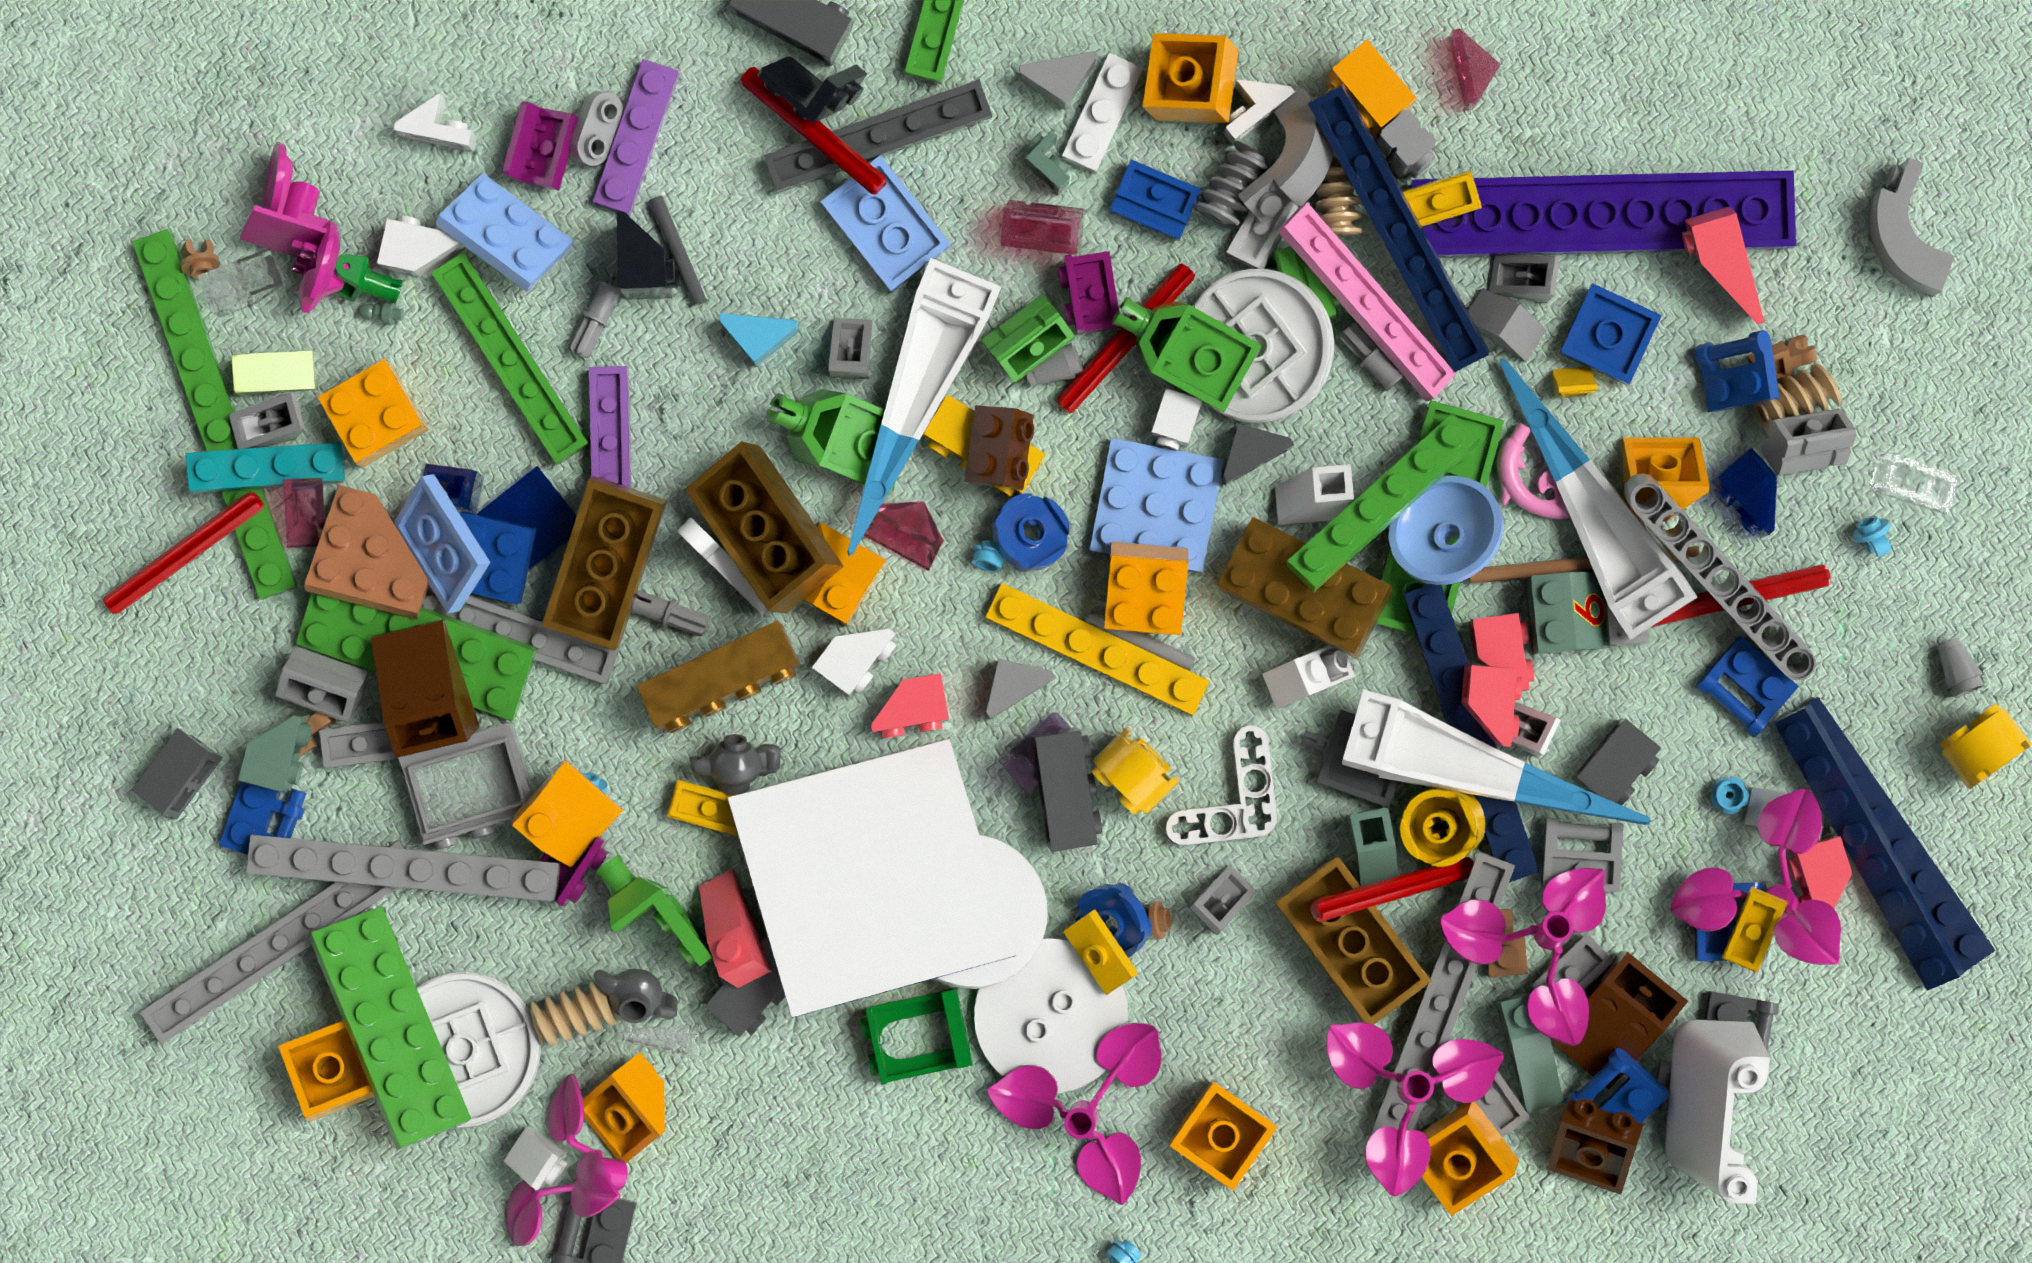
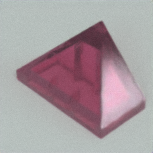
[1448,29,1501,111]
[283,478,325,548]
[864,501,944,571]

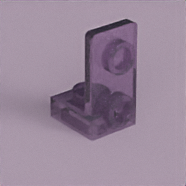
[998,712,1071,794]

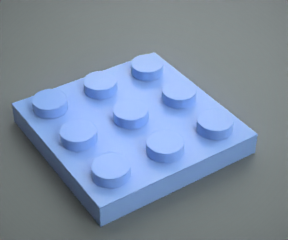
[1089,438,1224,573]

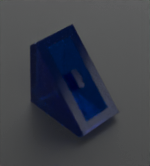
[423,463,484,513]

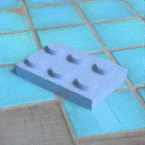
[821,155,951,293]
[435,173,574,292]
[394,474,490,614]

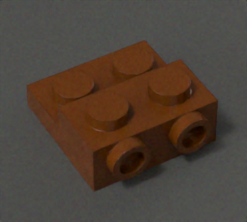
[1547,1099,1644,1195]

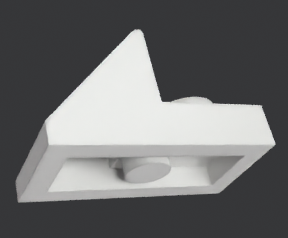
[1224,80,1295,146]
[393,94,477,152]

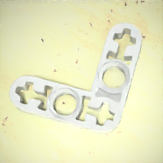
[677,517,767,615]
[1165,725,1277,845]

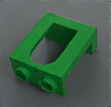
[860,988,973,1085]

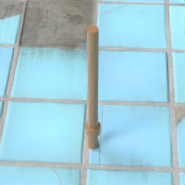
[1469,545,1700,584]

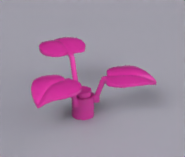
[1670,789,1841,965]
[1440,868,1606,1046]
[988,1022,1162,1205]
[1326,1022,1504,1196]
[506,1073,628,1246]

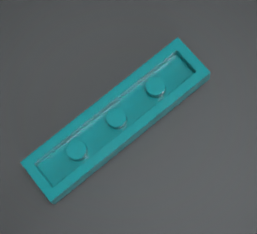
[185,442,345,493]

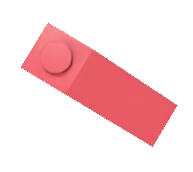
[1682,207,1764,324]
[699,869,771,988]

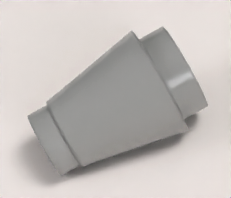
[1026,343,1083,387]
[1937,637,1984,697]

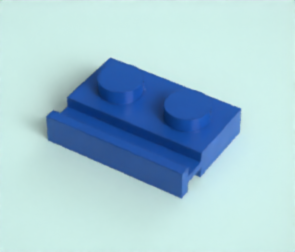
[1109,159,1201,241]

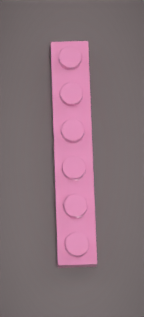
[1277,203,1456,401]

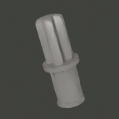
[570,281,621,358]
[1339,322,1404,391]
[631,590,709,636]

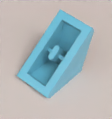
[720,313,799,367]

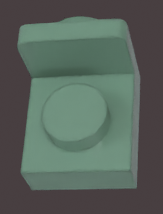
[1025,130,1070,195]

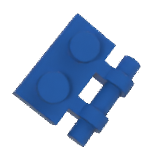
[219,781,307,855]

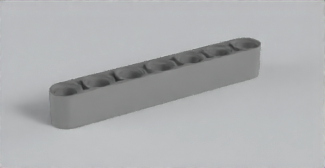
[1624,473,1816,681]

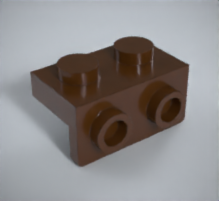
[964,405,1034,490]

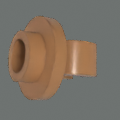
[181,239,220,279]
[1143,901,1172,940]

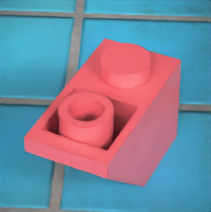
[1468,613,1534,691]
[1461,664,1522,747]
[871,673,949,739]
[1787,836,1852,908]

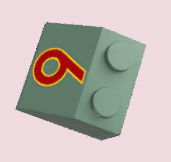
[1525,572,1609,655]

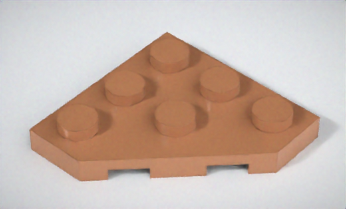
[304,485,428,620]

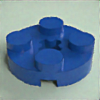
[991,493,1070,572]
[1075,883,1152,958]

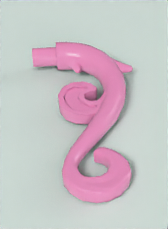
[1496,423,1571,520]

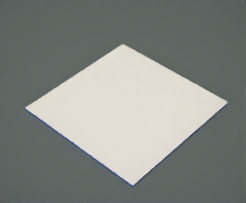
[728,739,1016,1018]

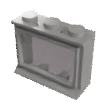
[398,723,534,850]

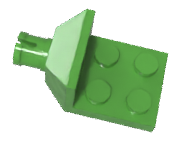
[1112,297,1262,412]
[766,389,895,495]
[595,854,713,967]

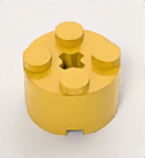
[1939,703,2032,790]
[1091,727,1181,815]
[1400,787,1485,867]

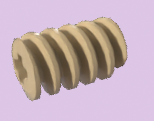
[1315,155,1364,238]
[1754,364,1842,433]
[530,982,617,1046]

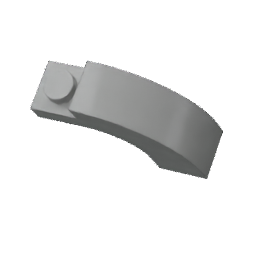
[1238,87,1334,224]
[1869,158,1955,297]

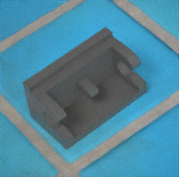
[132,728,223,819]

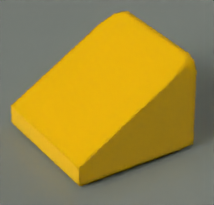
[1552,367,1597,399]

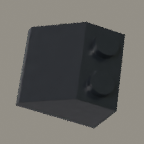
[616,212,679,300]

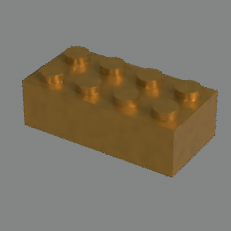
[685,441,844,614]
[541,476,667,650]
[1217,517,1393,660]
[636,620,801,734]
[1273,856,1431,1025]

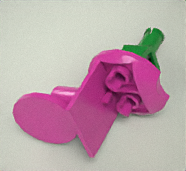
[240,142,403,313]

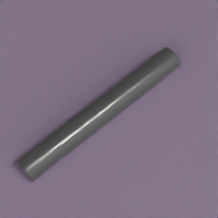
[648,196,707,306]

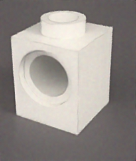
[1151,388,1202,451]

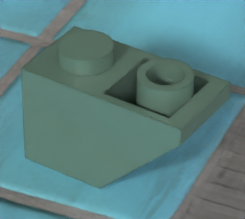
[238,713,312,792]
[1346,807,1398,887]

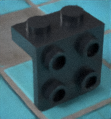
[758,56,867,123]

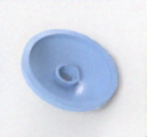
[1389,476,1504,585]

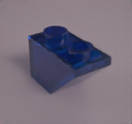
[1711,447,1777,538]

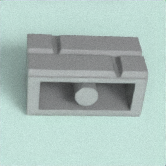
[1376,110,1436,179]
[1762,409,1857,475]
[276,646,369,723]

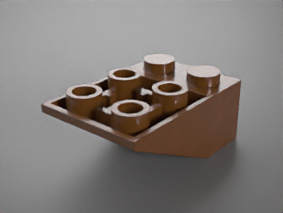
[371,619,480,758]
[1550,950,1688,1089]

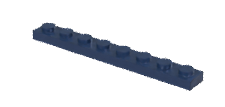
[1308,83,1490,372]
[1402,584,1539,883]
[1797,697,1996,972]
[1773,704,1964,991]

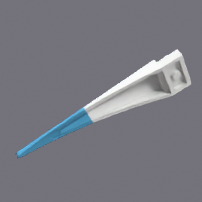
[847,258,1001,556]
[1500,359,1697,640]
[1342,689,1651,825]

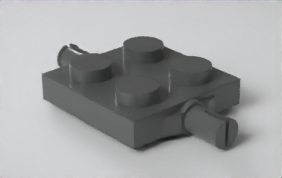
[1300,710,1425,808]

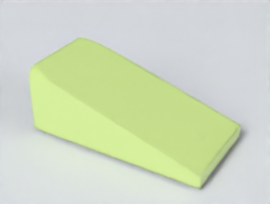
[232,351,316,396]

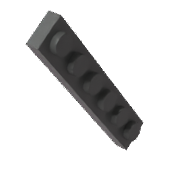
[764,79,992,194]

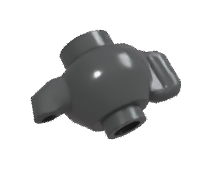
[689,734,781,794]
[594,969,678,1023]

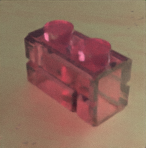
[1001,200,1085,255]

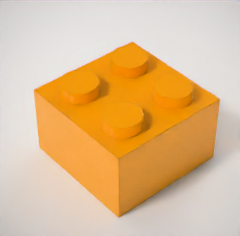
[1143,33,1239,124]
[1325,40,1417,140]
[318,359,429,468]
[1104,542,1189,635]
[278,1021,375,1122]
[1168,1079,1278,1191]
[1422,1102,1519,1216]

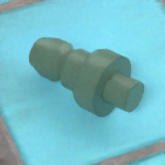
[359,302,404,325]

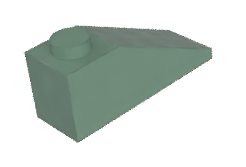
[1495,991,1564,1113]

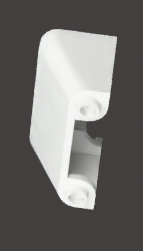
[1664,1020,1770,1204]

